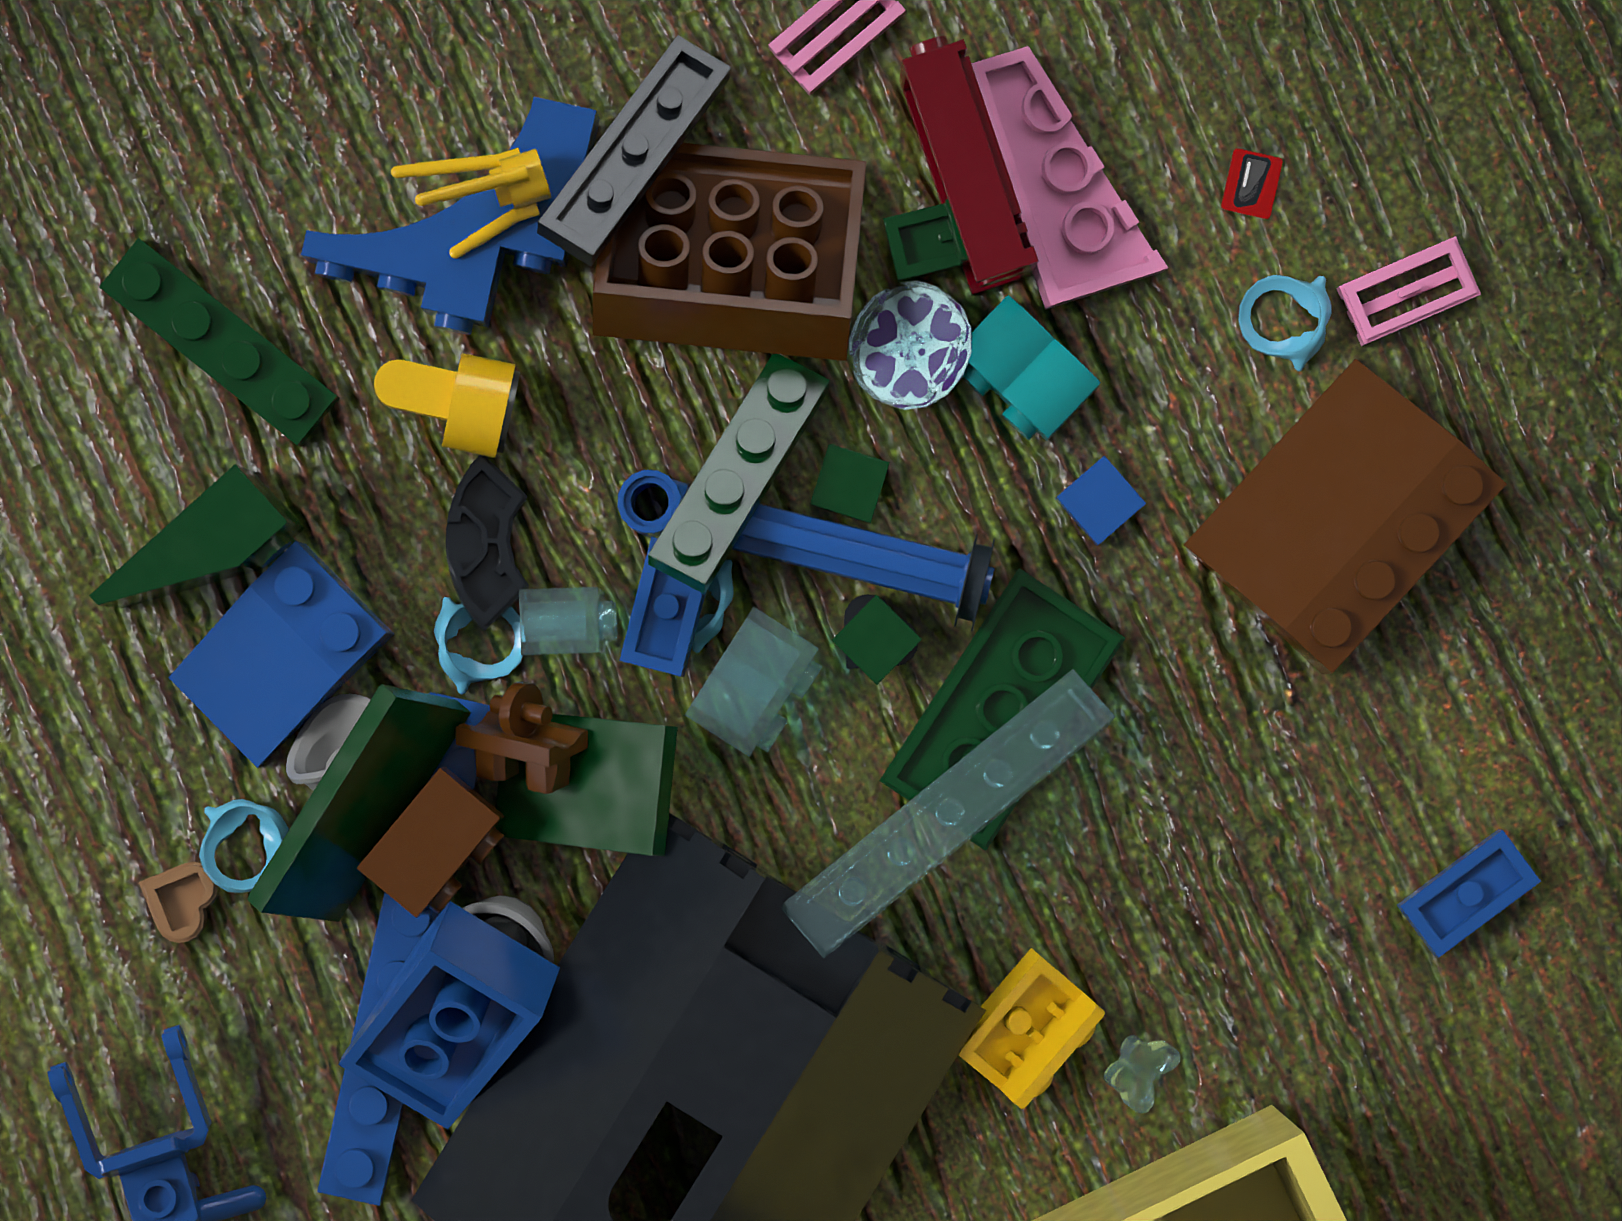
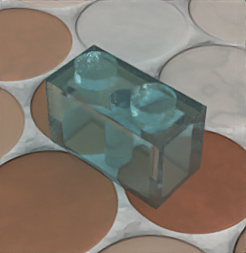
[519,587,618,657]
[685,607,823,757]

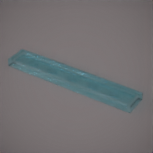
[781,669,1116,958]

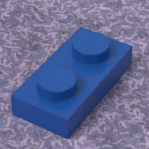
[619,537,706,677]
[1397,829,1541,958]

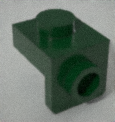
[883,199,970,283]

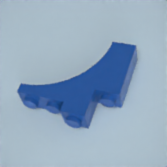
[301,97,600,335]

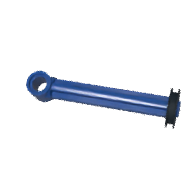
[617,470,995,631]

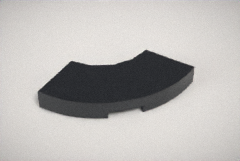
[446,455,529,634]

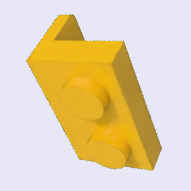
[959,948,1105,1109]

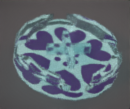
[849,281,972,410]

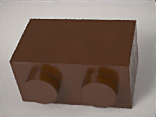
[357,767,505,918]

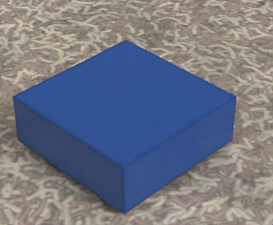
[1055,455,1146,546]

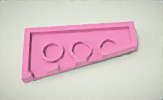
[971,46,1168,310]

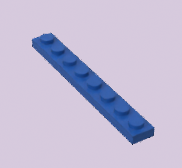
[317,692,490,1206]

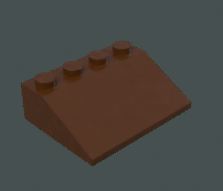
[593,143,867,361]
[1183,359,1507,674]

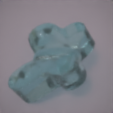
[1104,1035,1180,1113]

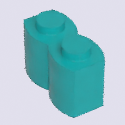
[960,295,1101,441]

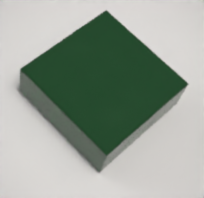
[810,443,890,524]
[831,595,922,685]

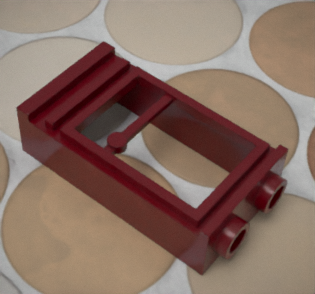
[899,36,1039,296]

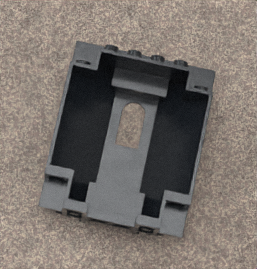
[411,812,986,1221]

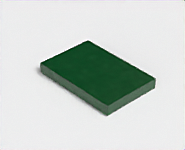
[496,713,678,856]

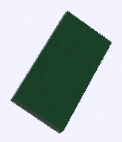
[879,568,1125,851]
[247,684,471,922]

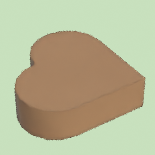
[139,861,221,943]

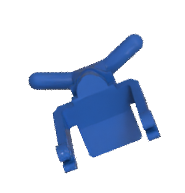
[47,1025,266,1221]

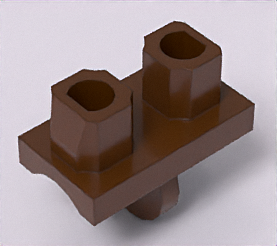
[455,681,588,794]

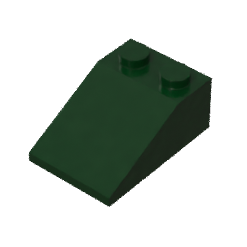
[89,464,304,609]

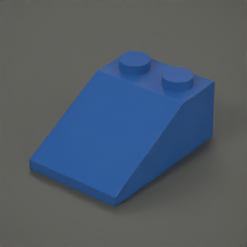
[168,541,394,768]
[339,901,560,1129]

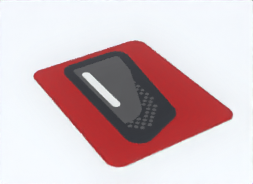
[1221,148,1283,219]

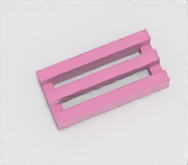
[768,0,906,96]
[1336,236,1481,347]

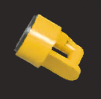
[374,353,520,458]

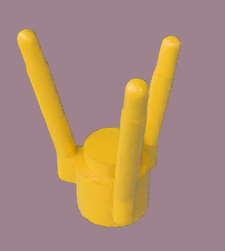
[391,148,552,259]

